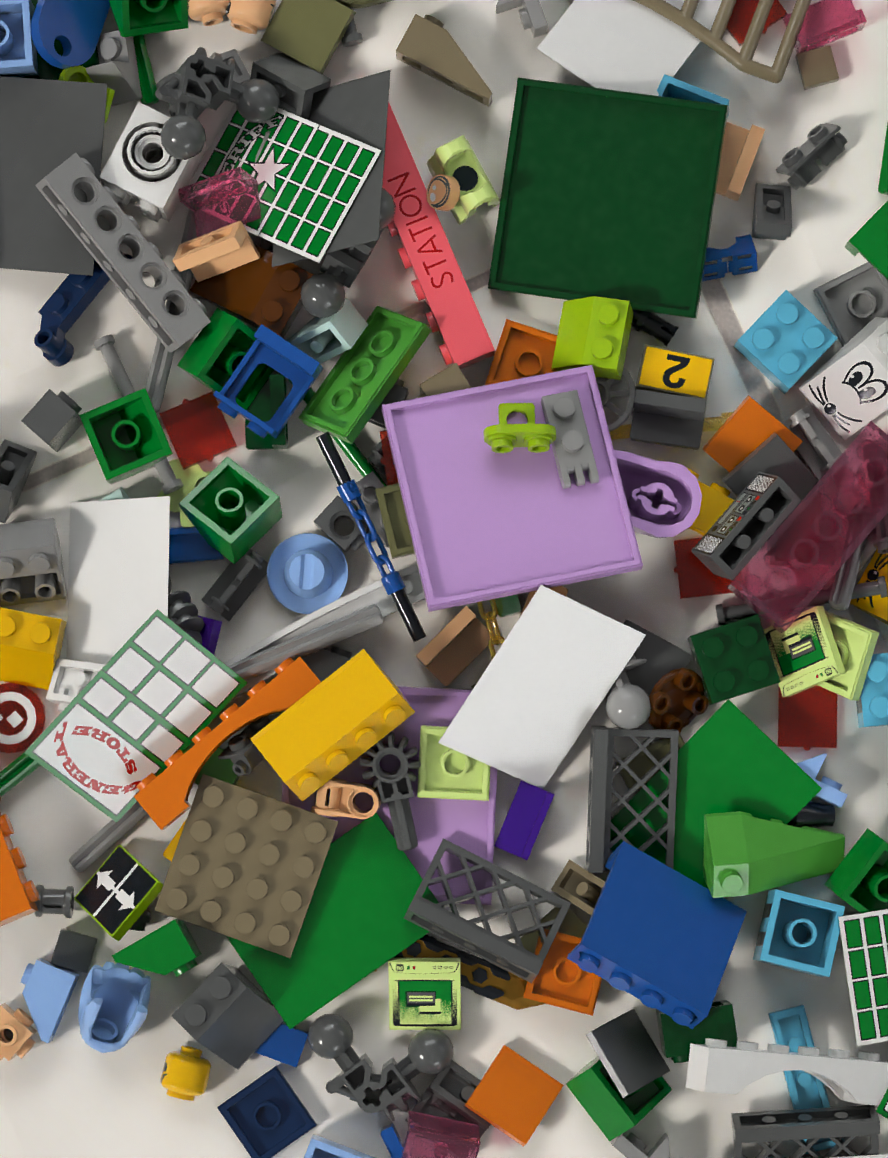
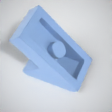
[796,753,848,808]

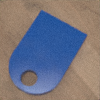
[31,0,110,69]

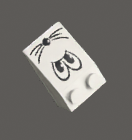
[799,317,888,440]

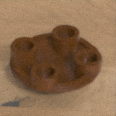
[648,667,709,734]

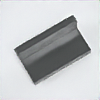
[250,52,331,119]
[630,389,707,450]

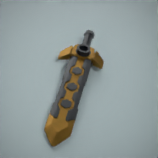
[374,934,545,1010]

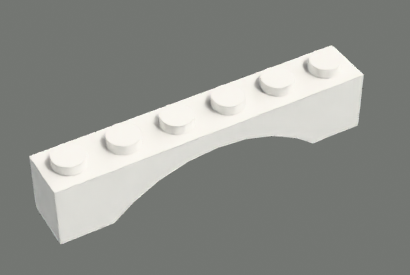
[686,1038,888,1106]

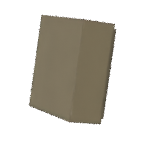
[795,45,839,90]

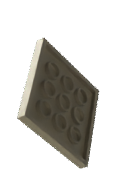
[155,774,339,958]

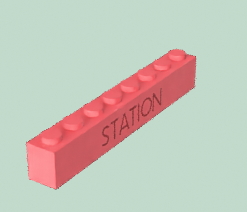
[382,101,495,369]

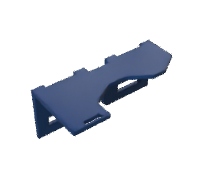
[702,234,758,282]

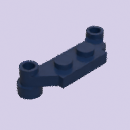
[34,251,132,367]

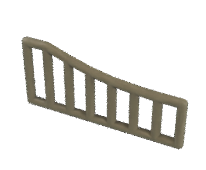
[633,0,811,83]

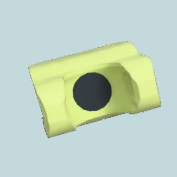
[427,135,500,225]

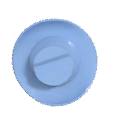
[267,533,348,614]

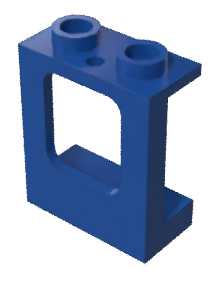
[213,324,324,439]

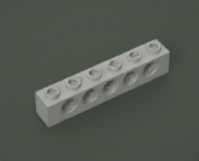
[35,153,211,353]

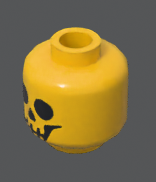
[160,1046,211,1101]

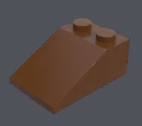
[190,244,314,339]

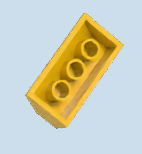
[0,607,67,690]
[250,649,415,802]

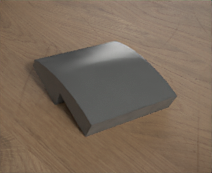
[609,620,693,696]
[586,1009,671,1098]
[405,1060,491,1158]

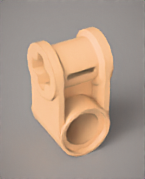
[311,777,381,819]

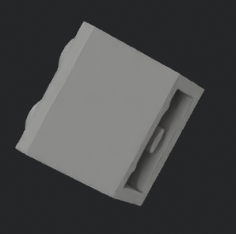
[0,518,66,607]

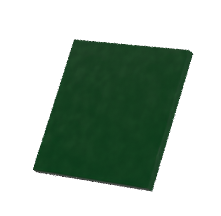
[488,78,729,319]

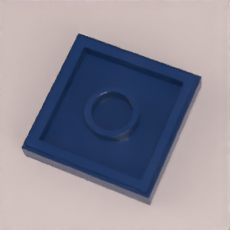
[217,1065,317,1158]

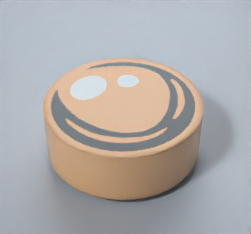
[427,174,460,211]

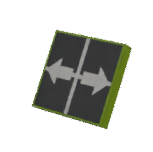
[74,844,163,941]

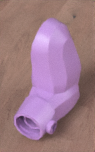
[614,450,702,538]

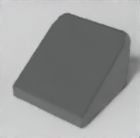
[51,928,98,973]

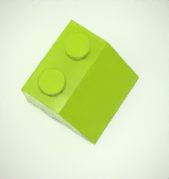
[551,296,634,380]

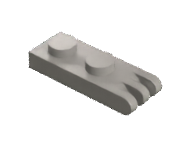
[541,390,599,489]

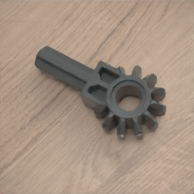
[360,732,421,851]

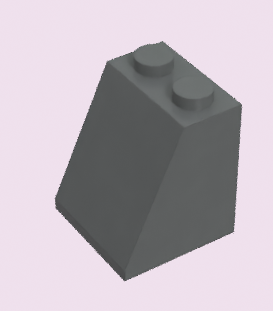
[171,962,284,1070]

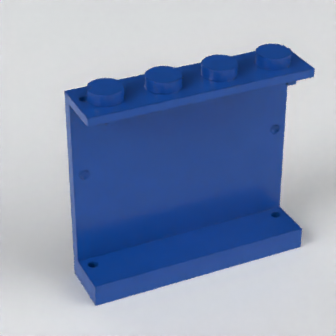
[567,841,747,1029]

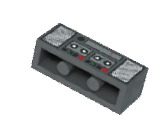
[691,471,801,580]

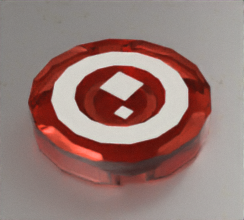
[0,683,46,754]

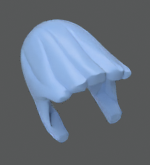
[78,961,151,1053]

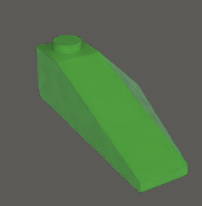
[703,811,845,898]

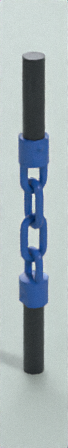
[316,432,426,642]

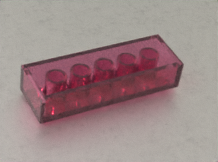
[727,421,888,633]

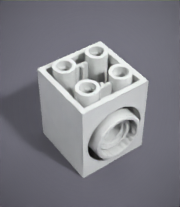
[100,102,207,222]

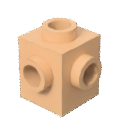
[0,1003,37,1061]

